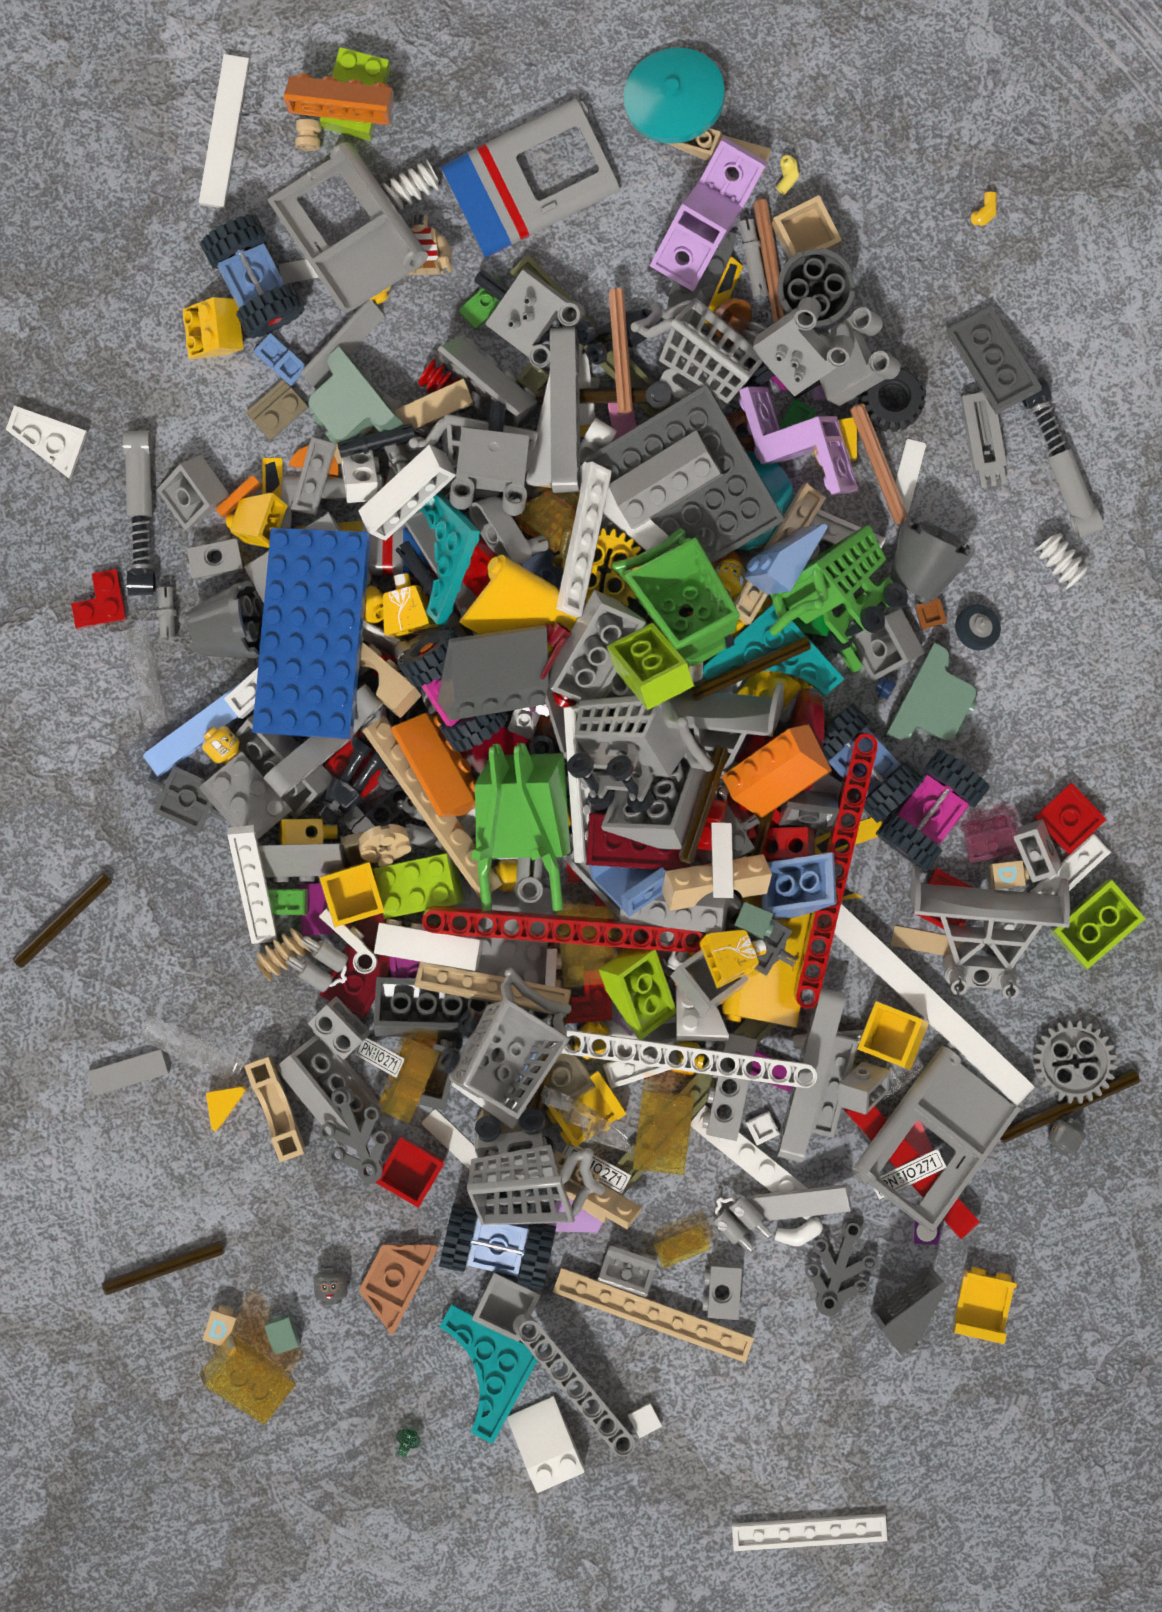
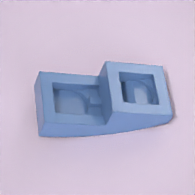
[253,333,306,386]

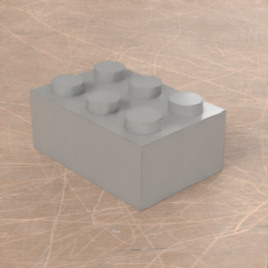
[199,752,292,839]

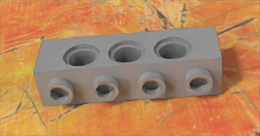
[702,1033,757,1141]

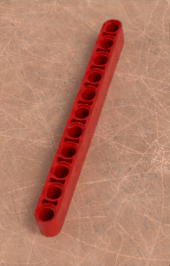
[794,732,878,1008]
[422,906,704,953]

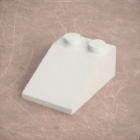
[507,1396,584,1493]

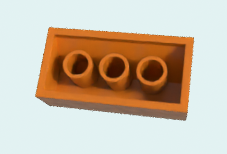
[283,73,394,125]
[391,713,476,817]
[722,724,832,818]

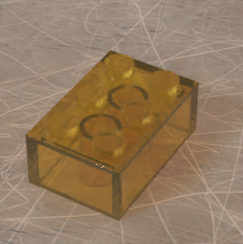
[556,905,613,988]
[379,1037,441,1123]
[632,1089,694,1175]
[199,1333,296,1425]

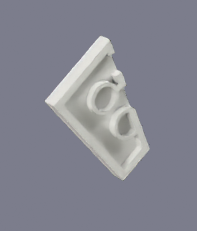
[6,406,88,480]
[676,986,729,1041]

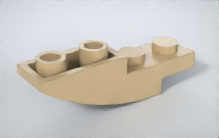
[666,128,771,175]
[554,1151,642,1229]

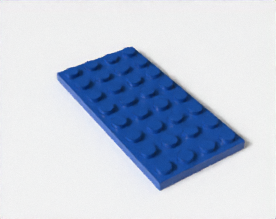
[252,528,371,740]

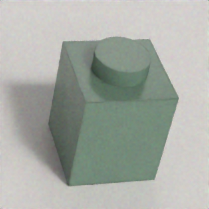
[733,902,775,940]
[264,1312,301,1355]

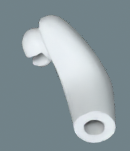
[775,1217,823,1246]

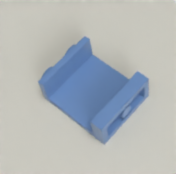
[589,865,666,917]

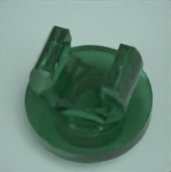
[396,1428,421,1458]

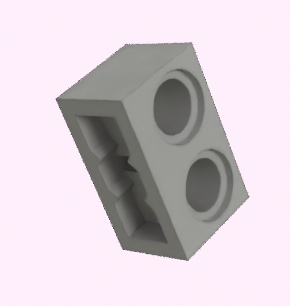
[308,996,372,1060]

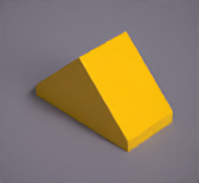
[206,1085,248,1132]

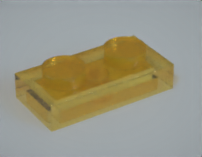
[653,1224,710,1269]

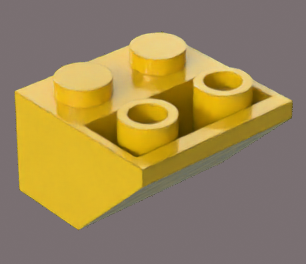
[183,297,244,359]

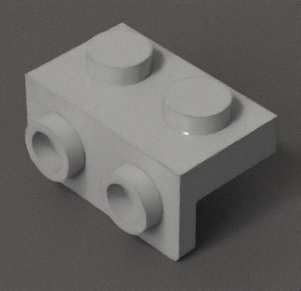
[597,1245,658,1297]

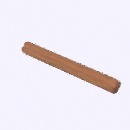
[754,199,786,323]
[609,288,633,414]
[850,404,908,525]

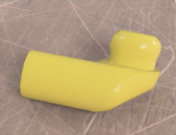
[775,155,799,195]

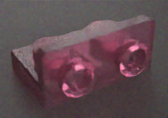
[961,815,1019,863]

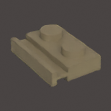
[245,379,308,441]

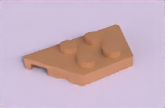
[358,1243,439,1335]

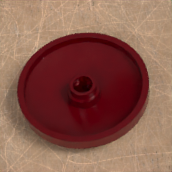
[787,688,824,792]

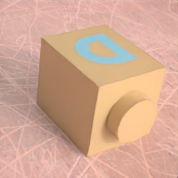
[988,860,1029,890]
[202,1305,239,1348]

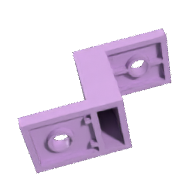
[649,137,768,291]
[739,387,858,495]

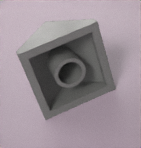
[779,791,839,831]

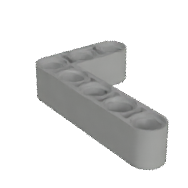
[263,684,383,797]

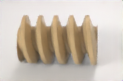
[256,928,312,981]

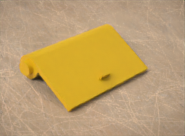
[460,555,585,659]
[721,895,812,1028]

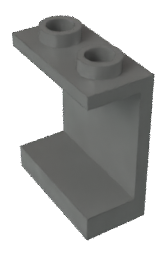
[419,1038,462,1111]

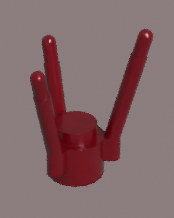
[540,621,572,680]

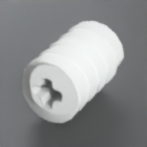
[382,159,439,211]
[1034,533,1089,590]

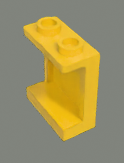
[546,1070,626,1148]
[951,1267,1017,1344]

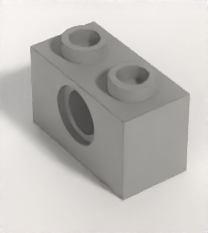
[187,536,246,581]
[1013,819,1062,882]
[702,1263,742,1320]

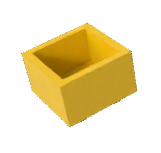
[318,861,384,927]
[857,1001,929,1070]

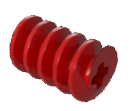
[418,358,475,396]

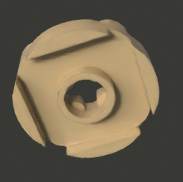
[359,824,411,867]

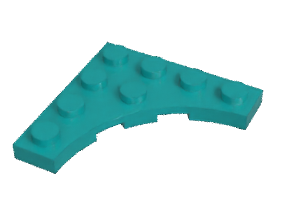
[420,491,480,625]
[702,605,844,697]
[439,1304,541,1444]

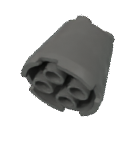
[777,248,855,327]
[890,516,975,604]
[184,581,264,659]

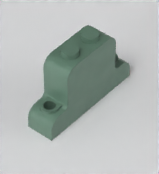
[309,346,405,444]
[885,643,978,741]

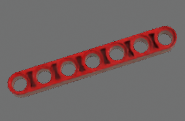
[843,1106,980,1240]

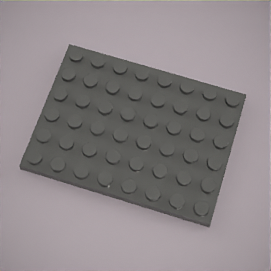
[531,385,785,611]

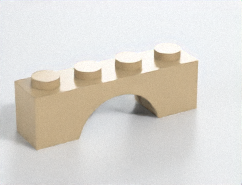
[359,636,421,718]
[662,854,772,911]
[244,1055,307,1162]

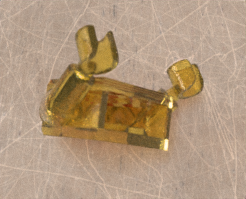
[516,491,579,570]

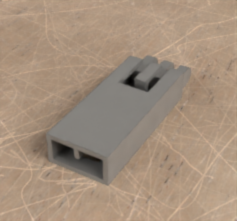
[960,392,1007,488]

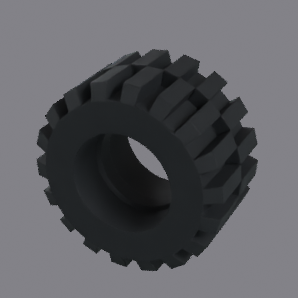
[859,365,926,432]

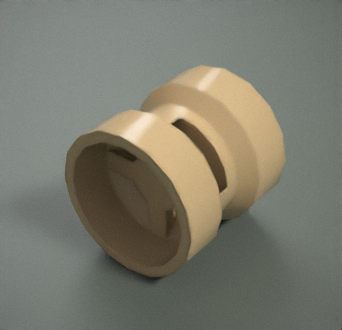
[295,119,321,151]

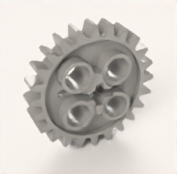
[1033,1021,1117,1104]

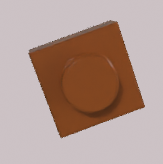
[914,598,947,630]

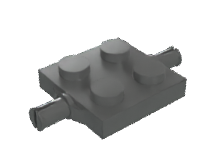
[145,766,225,833]
[690,805,760,865]
[727,919,798,976]

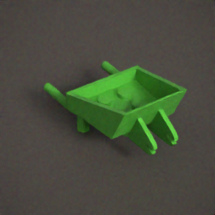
[471,743,570,911]

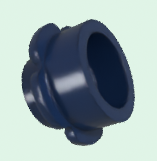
[875,676,897,700]

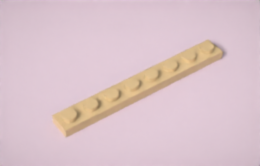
[363,716,503,900]
[553,1267,754,1363]

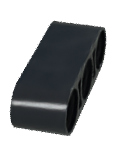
[351,786,405,835]

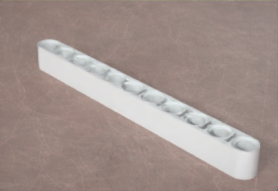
[818,904,1035,1106]
[538,1027,817,1088]

